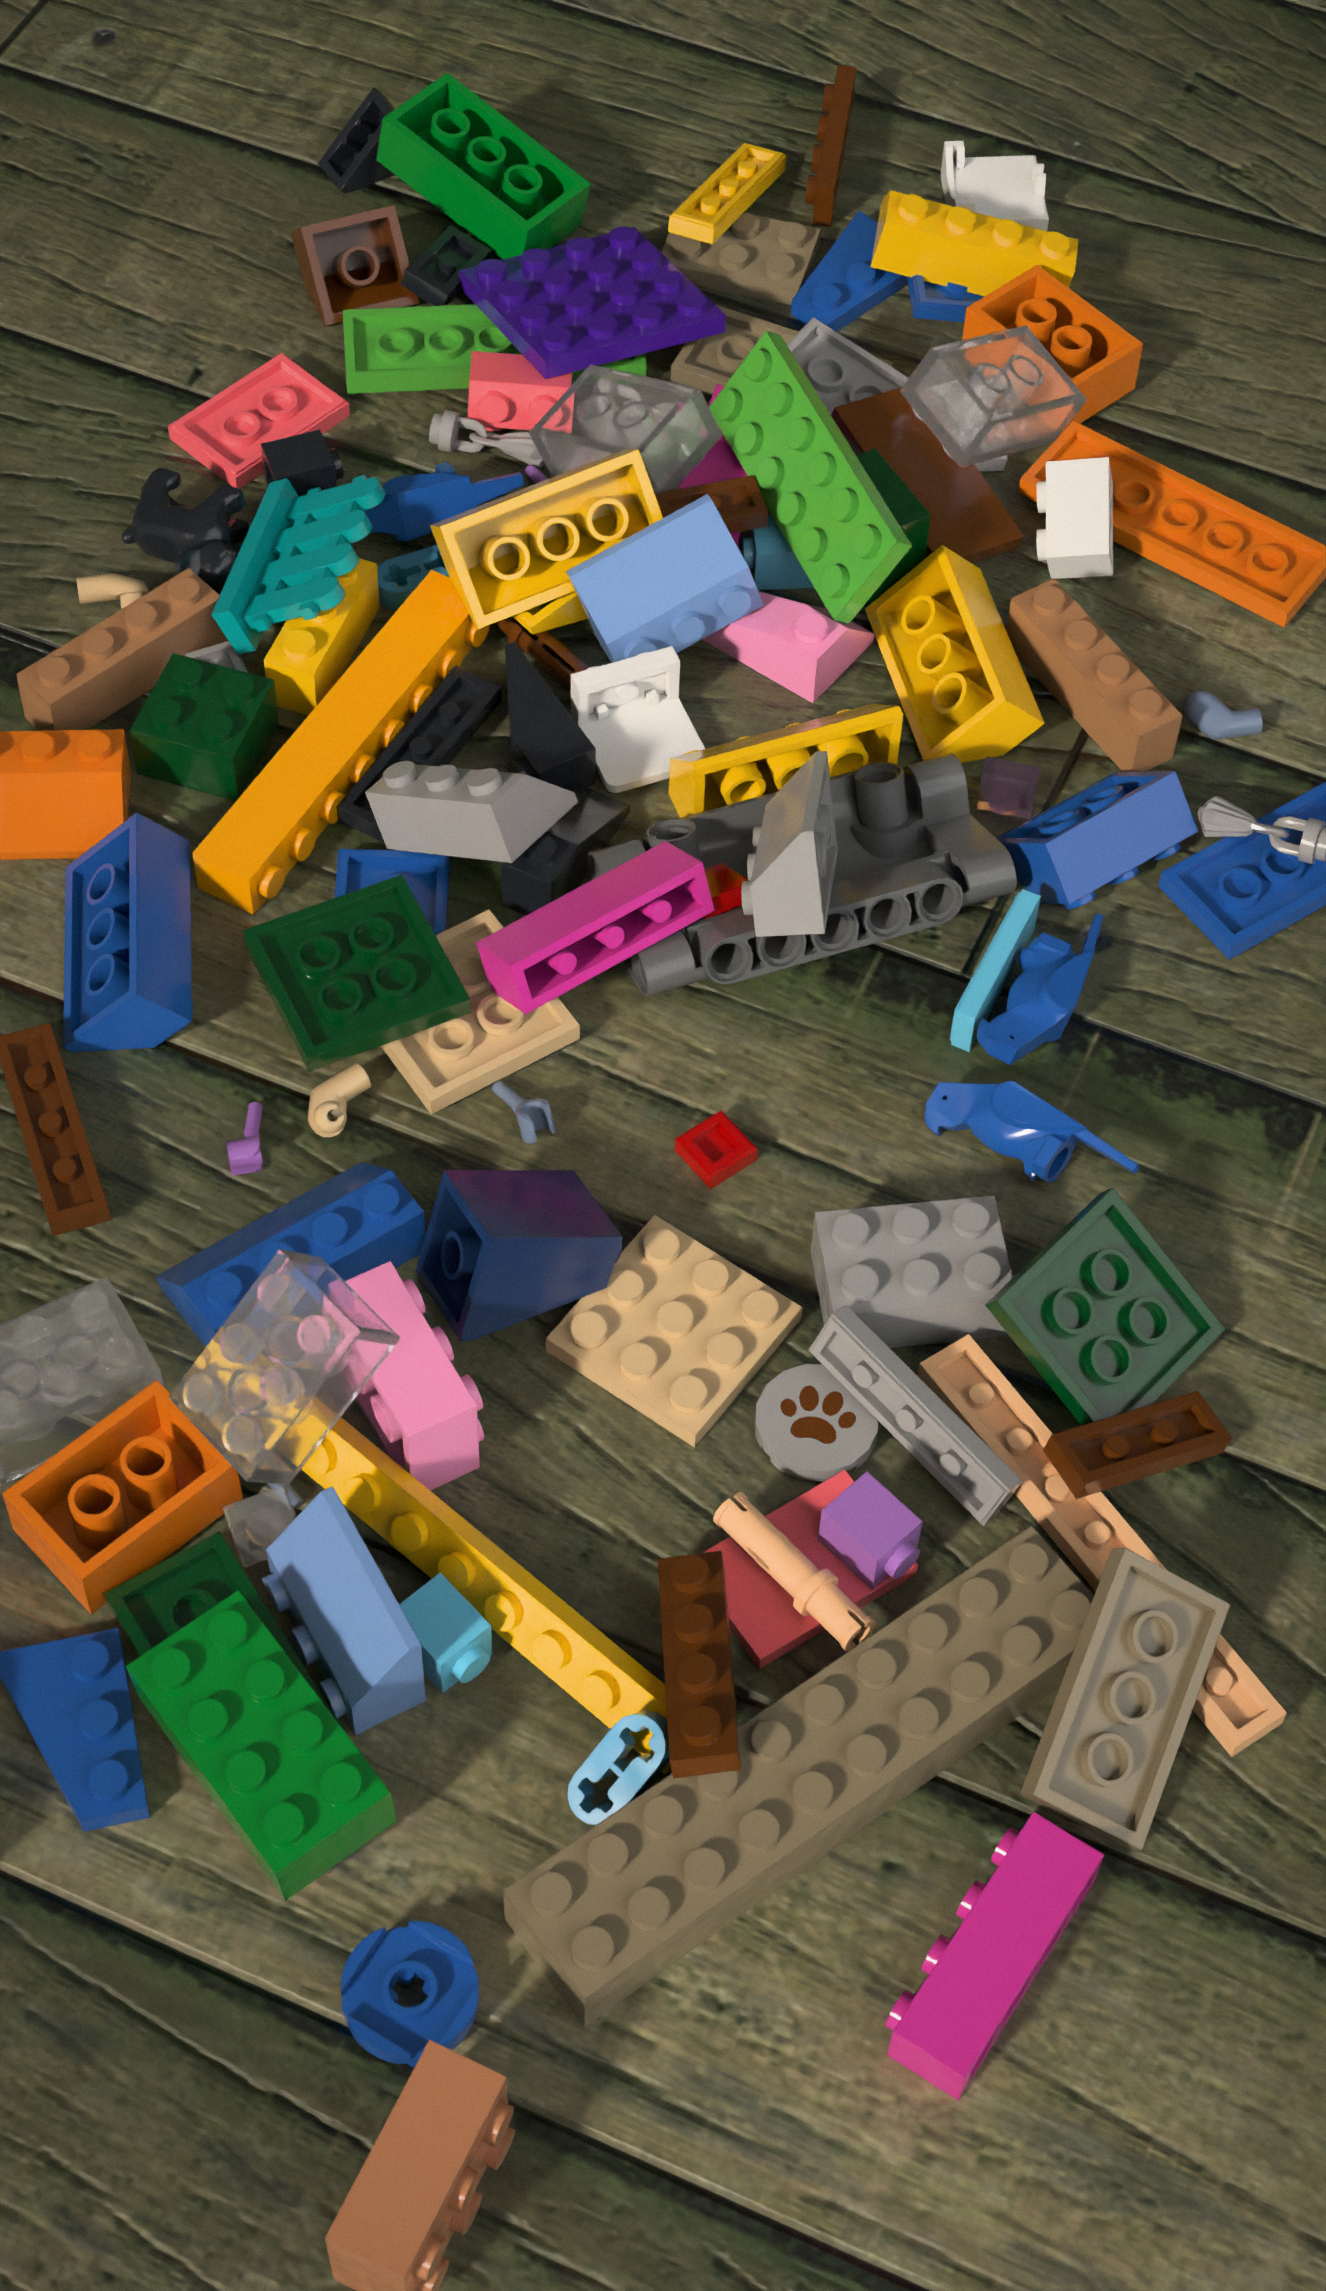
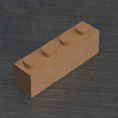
[16,568,227,731]
[1006,578,1183,772]

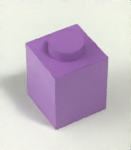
[818,1471,923,1590]

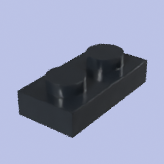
[401,225,491,306]

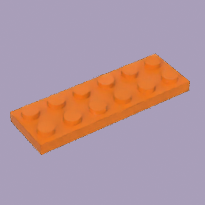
[1018,421,1326,628]

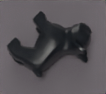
[122,467,249,595]

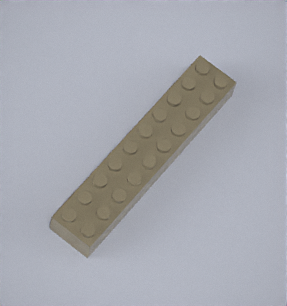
[503,1526,1094,2027]

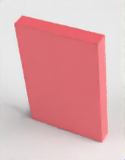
[168,353,350,489]
[703,1470,919,1669]

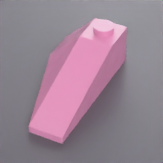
[702,591,875,703]

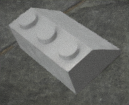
[742,751,838,937]
[365,761,578,863]

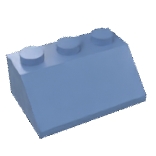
[566,494,764,663]
[262,1486,426,1736]

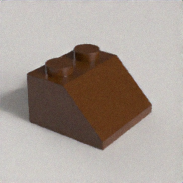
[291,205,419,327]

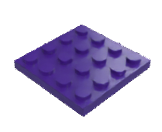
[459,227,725,379]

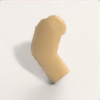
[76,573,150,609]
[307,1063,371,1137]

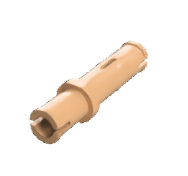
[713,1492,876,1652]

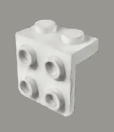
[571,646,705,793]

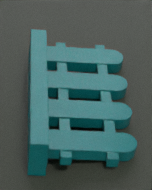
[211,475,386,655]

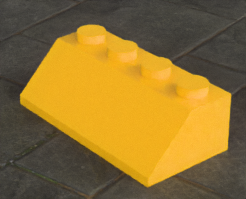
[871,190,1079,297]
[430,449,663,629]
[865,545,1045,763]
[669,704,903,818]

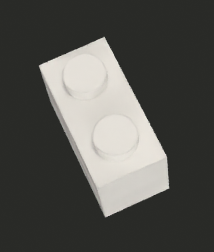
[1036,457,1113,579]

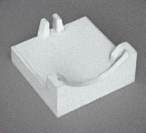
[940,141,1049,231]

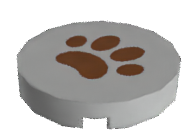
[755,1364,878,1482]

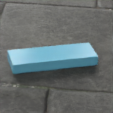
[950,889,1041,1052]

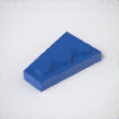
[791,210,908,332]
[0,1628,150,1832]

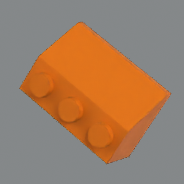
[0,729,131,860]

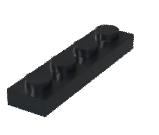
[337,666,502,843]

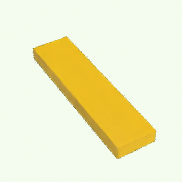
[668,143,787,244]

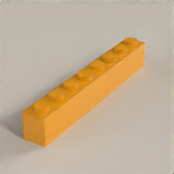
[192,569,490,915]

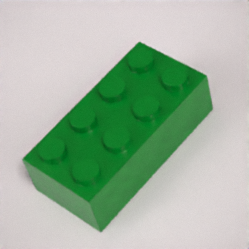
[376,73,591,259]
[126,1590,398,1901]

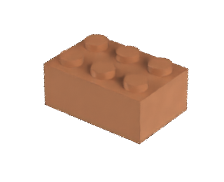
[325,2040,515,2291]

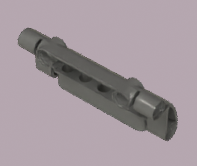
[587,753,1017,997]

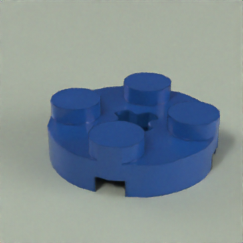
[341,1921,479,2067]

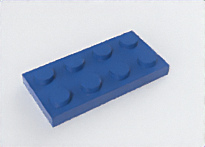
[1158,782,1326,960]

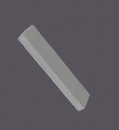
[809,1304,1023,1526]

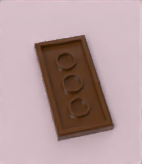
[831,382,1024,563]

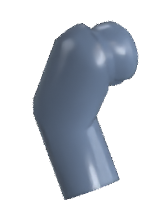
[1183,690,1263,740]

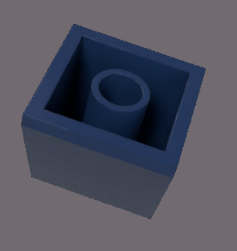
[415,1170,623,1341]

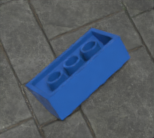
[63,813,193,1052]
[156,1162,426,1358]

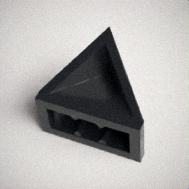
[318,87,395,194]

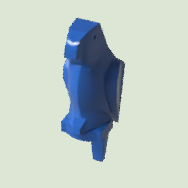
[364,462,525,542]
[976,913,1103,1065]
[925,1081,1140,1183]

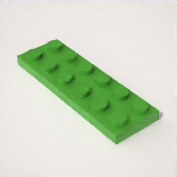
[343,304,646,394]
[708,330,912,624]

